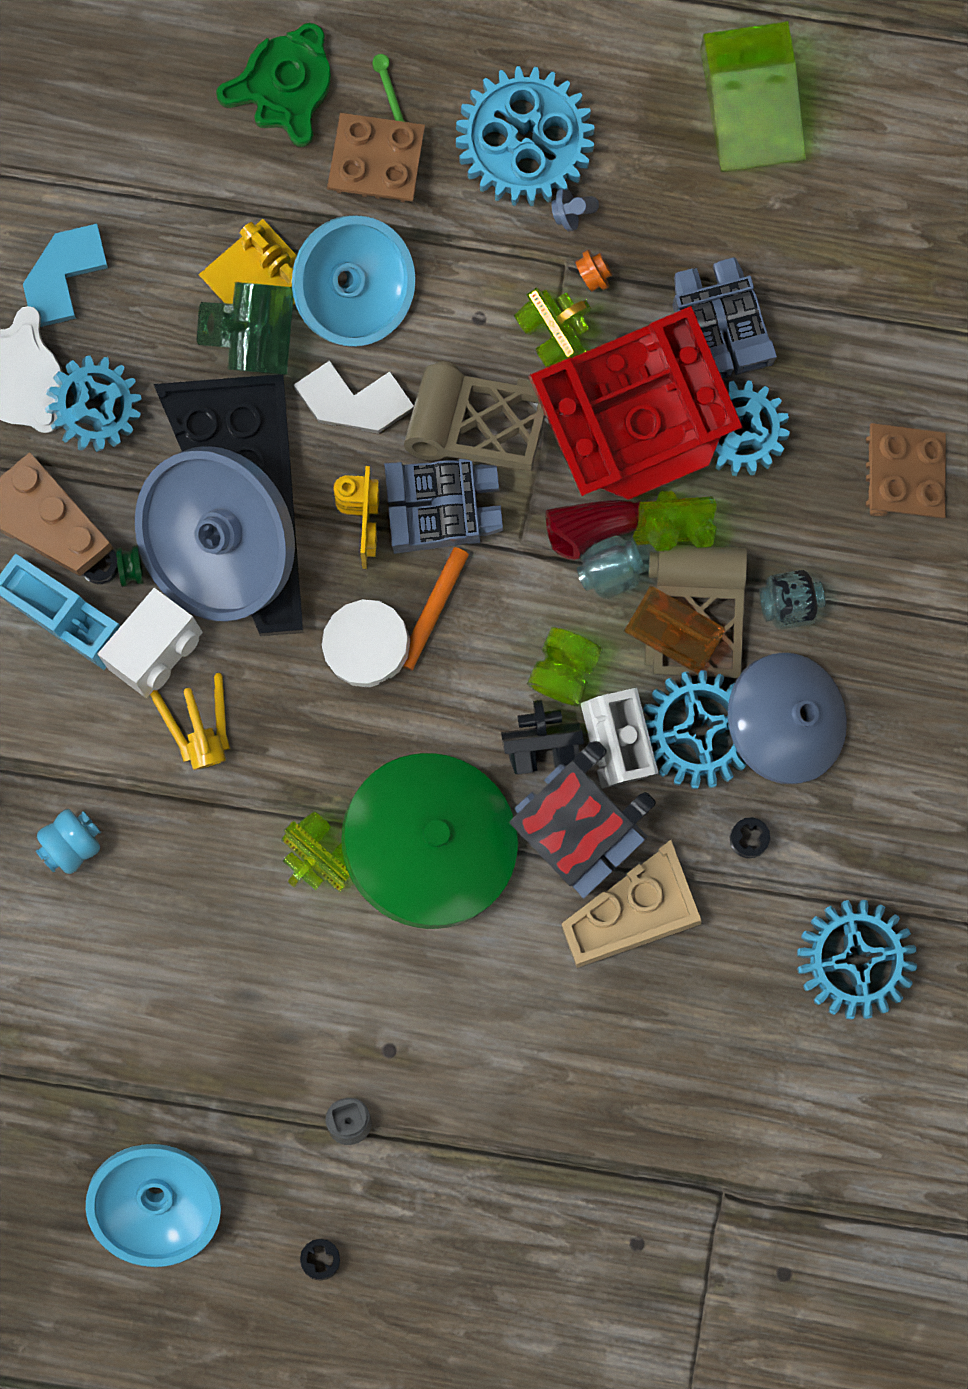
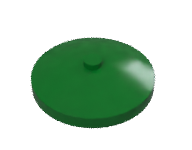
[341,753,518,929]

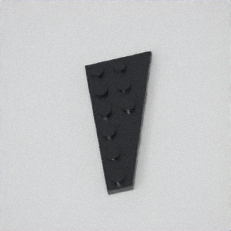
[153,374,304,636]

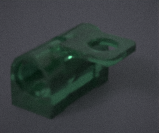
[196,282,293,375]

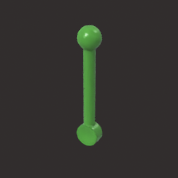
[372,54,405,122]

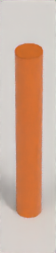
[403,547,469,671]

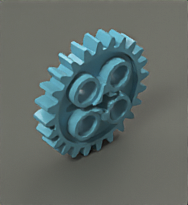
[456,66,595,206]

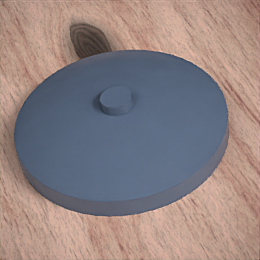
[135,446,295,621]

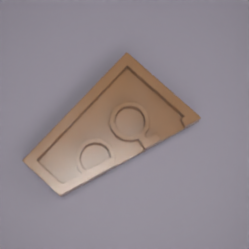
[0,452,114,576]

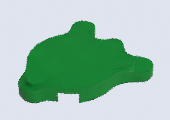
[216,23,331,147]

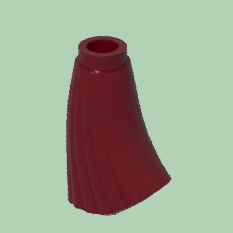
[545,500,645,560]

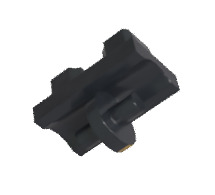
[501,700,584,775]

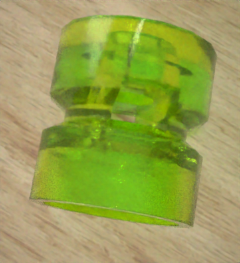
[527,627,602,706]

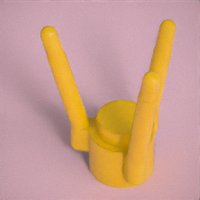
[150,673,230,770]

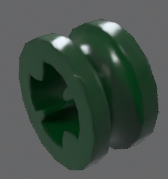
[116,545,144,587]

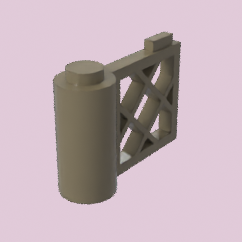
[404,361,546,472]
[645,544,747,678]

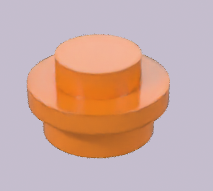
[575,249,612,292]

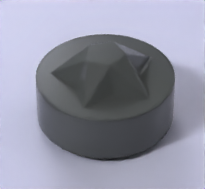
[325,1098,372,1145]

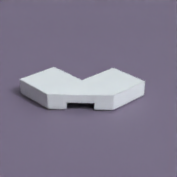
[294,361,414,434]

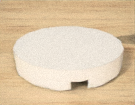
[322,599,410,687]

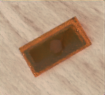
[624,586,725,675]

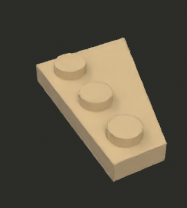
[561,840,701,968]

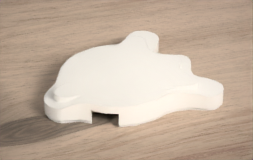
[0,306,63,433]

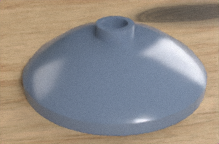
[728,653,847,784]

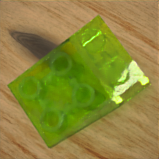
[700,21,806,172]

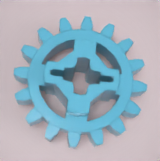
[45,355,141,452]
[713,380,790,476]

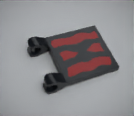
[509,741,656,886]

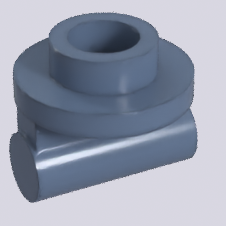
[551,189,599,231]

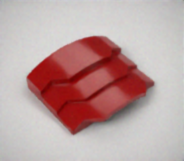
[528,306,742,500]

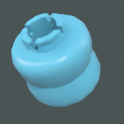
[36,809,101,874]

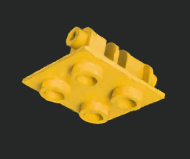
[198,219,297,338]
[334,466,379,569]

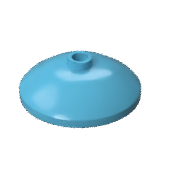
[292,215,415,346]
[85,1144,221,1267]

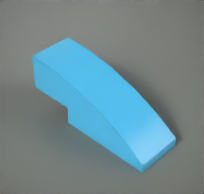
[0,553,121,670]

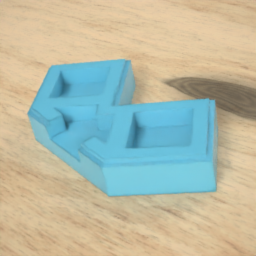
[23,224,108,327]

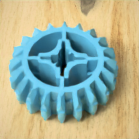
[643,670,746,789]
[797,900,917,1020]

